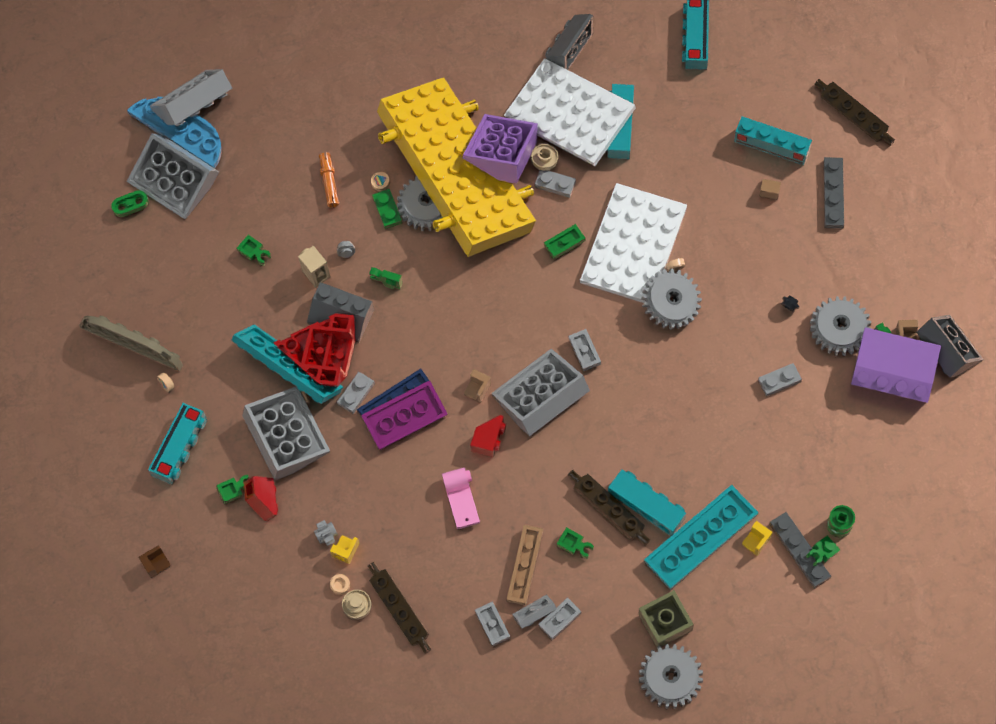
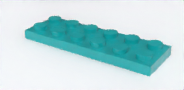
[231,324,343,404]
[644,485,759,590]

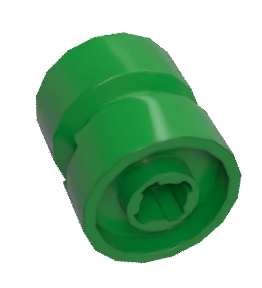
[827,505,855,538]

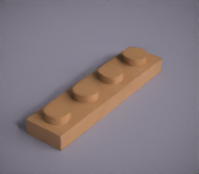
[507,525,543,606]

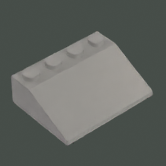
[126,133,220,219]
[491,349,590,436]
[242,387,330,480]

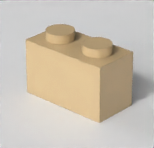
[298,246,330,288]

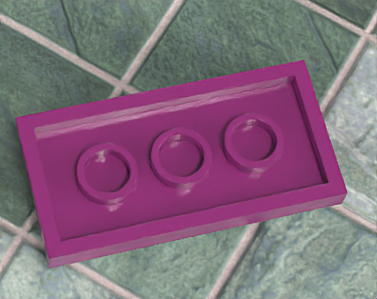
[361,380,448,450]

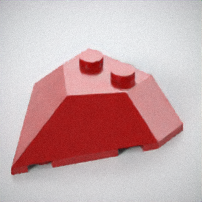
[273,313,355,387]

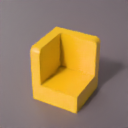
[742,521,773,556]
[330,535,360,564]

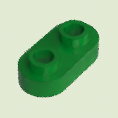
[111,190,149,217]

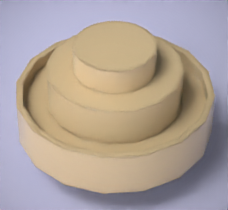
[531,144,558,171]
[342,590,371,620]

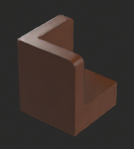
[138,545,171,578]

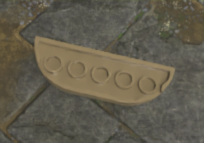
[79,315,183,371]

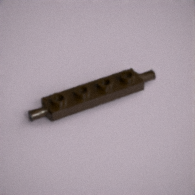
[815,79,896,146]
[568,469,651,546]
[367,562,432,654]

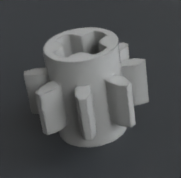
[314,520,338,546]

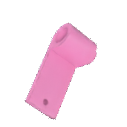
[442,467,480,529]

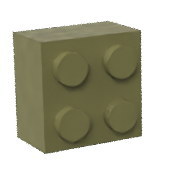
[638,590,694,648]

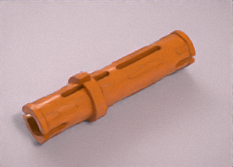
[319,152,339,208]

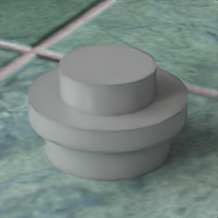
[337,241,355,258]

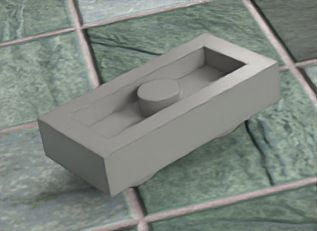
[535,170,576,198]
[568,329,601,371]
[758,363,802,397]
[337,372,375,414]
[512,595,557,628]
[539,597,581,640]
[475,601,510,647]

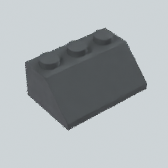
[545,14,593,70]
[307,282,374,343]
[916,315,984,377]

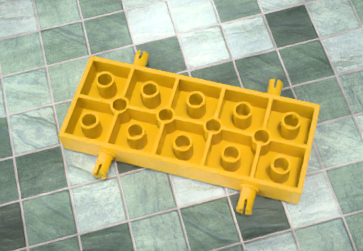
[377,77,536,257]

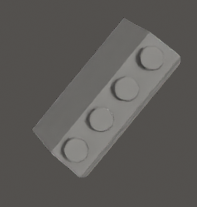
[150,69,232,126]

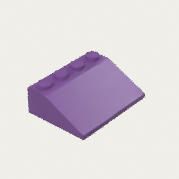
[463,114,538,183]
[851,327,941,403]

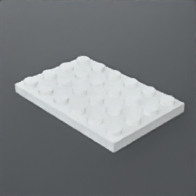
[504,58,636,166]
[580,183,687,303]

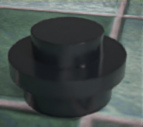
[781,295,800,312]

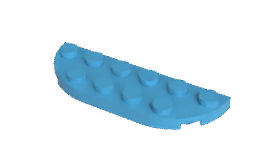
[127,97,222,168]

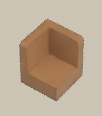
[896,320,918,340]
[464,369,491,403]

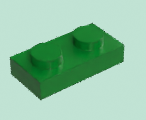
[372,189,402,229]
[544,224,586,260]

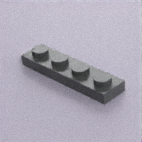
[824,157,844,228]
[769,512,831,588]

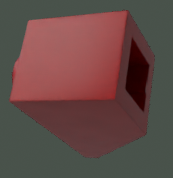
[470,415,507,457]
[244,476,278,521]

